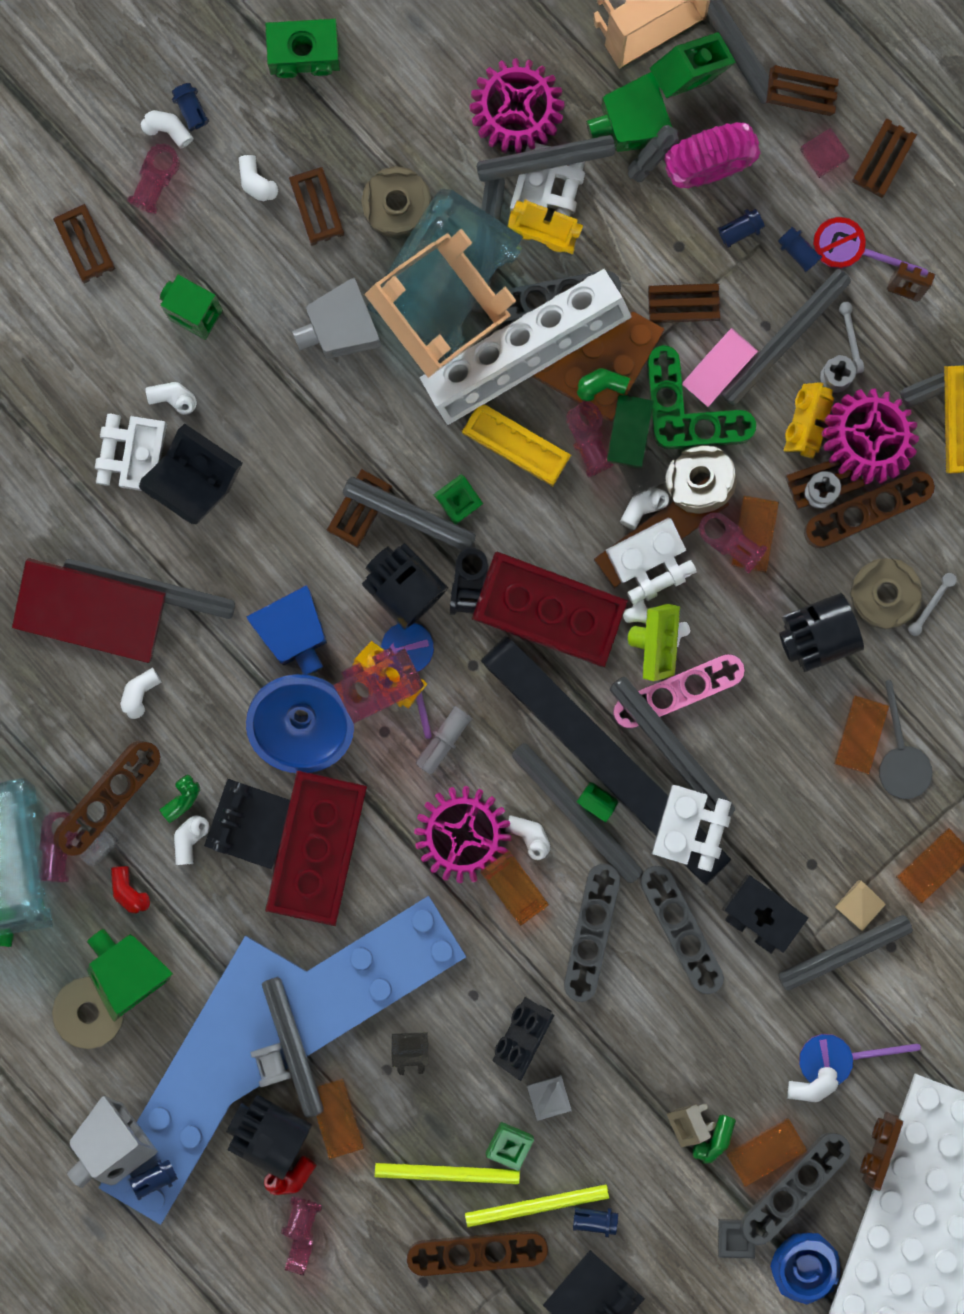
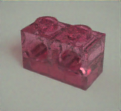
[334,647,424,723]

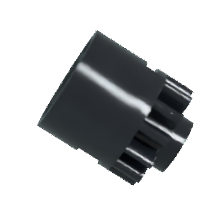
[362,543,449,630]
[779,593,864,672]
[226,1095,313,1181]

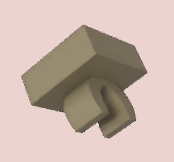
[666,1104,716,1148]

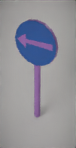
[381,623,434,739]
[799,1034,921,1085]

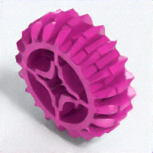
[470,58,565,154]
[664,122,760,189]
[822,388,919,485]
[414,786,511,883]

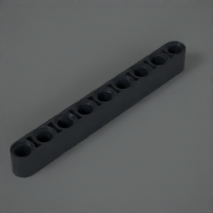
[480,635,731,886]

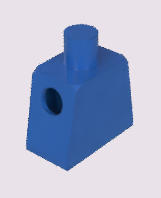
[246,585,327,675]

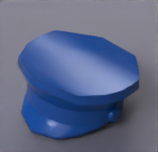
[770,1233,840,1305]

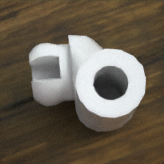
[141,110,194,149]
[239,155,278,201]
[146,382,197,415]
[620,488,669,530]
[120,667,162,719]
[174,815,210,865]
[505,815,550,860]
[787,1067,839,1102]

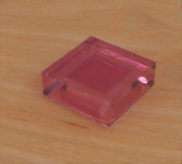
[800,128,850,178]

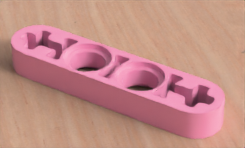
[613,654,745,729]

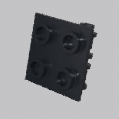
[204,779,290,869]
[492,997,555,1081]
[543,1250,645,1314]

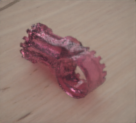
[127,143,180,214]
[566,401,615,477]
[699,512,768,574]
[36,811,78,882]
[281,1197,322,1276]

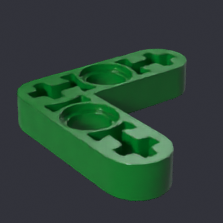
[647,345,757,449]

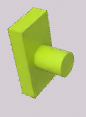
[627,604,680,681]

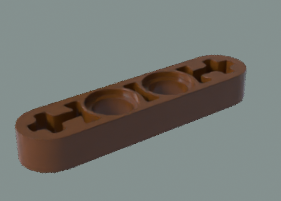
[804,471,935,548]
[53,741,161,856]
[407,1231,548,1276]

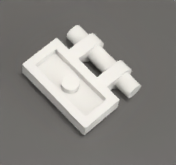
[510,143,585,217]
[95,414,167,491]
[606,518,697,605]
[652,785,732,872]

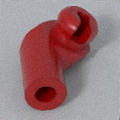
[111,866,150,914]
[264,1155,317,1195]

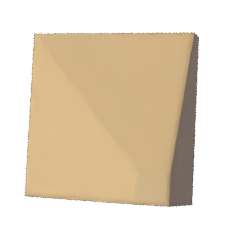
[835,880,886,931]

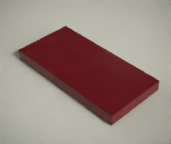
[472,552,628,667]
[12,558,166,663]
[265,771,367,926]

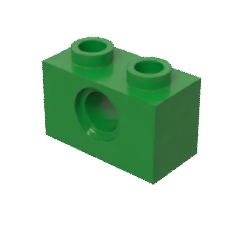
[265,18,340,78]
[650,32,736,98]
[160,275,223,340]

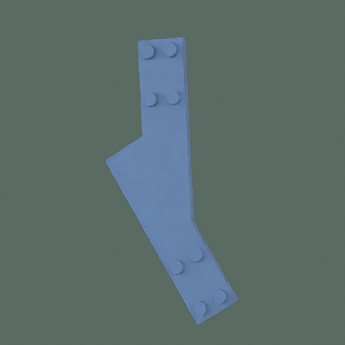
[99,896,467,1225]

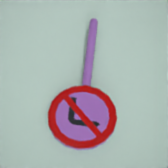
[813,217,928,276]

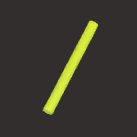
[375,1163,520,1184]
[465,1184,609,1227]

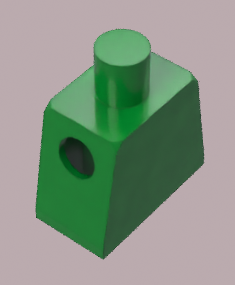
[586,72,672,152]
[87,929,173,1022]

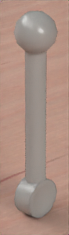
[839,302,864,374]
[908,573,957,636]

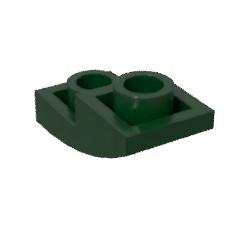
[606,394,654,469]

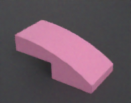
[682,328,758,407]

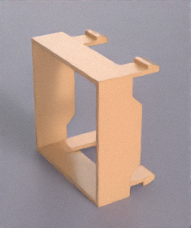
[593,0,710,69]
[364,229,516,378]

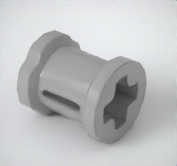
[820,355,856,393]
[805,472,841,509]
[250,1043,291,1087]

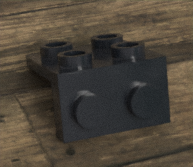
[139,423,243,524]

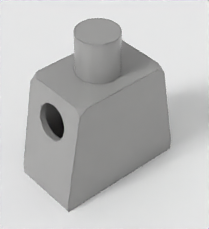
[292,277,381,358]
[67,1096,158,1188]

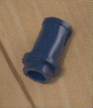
[172,83,210,131]
[717,209,765,248]
[778,227,822,273]
[128,1160,178,1200]
[573,1207,619,1238]

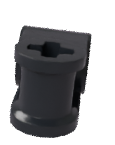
[450,548,488,615]

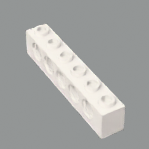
[419,269,632,425]

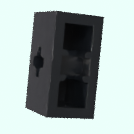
[721,875,809,954]

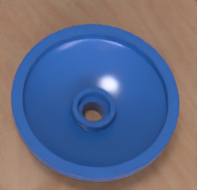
[246,674,354,773]

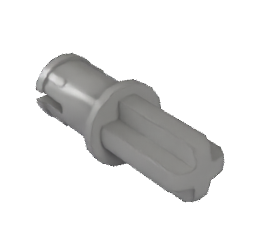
[416,706,473,774]

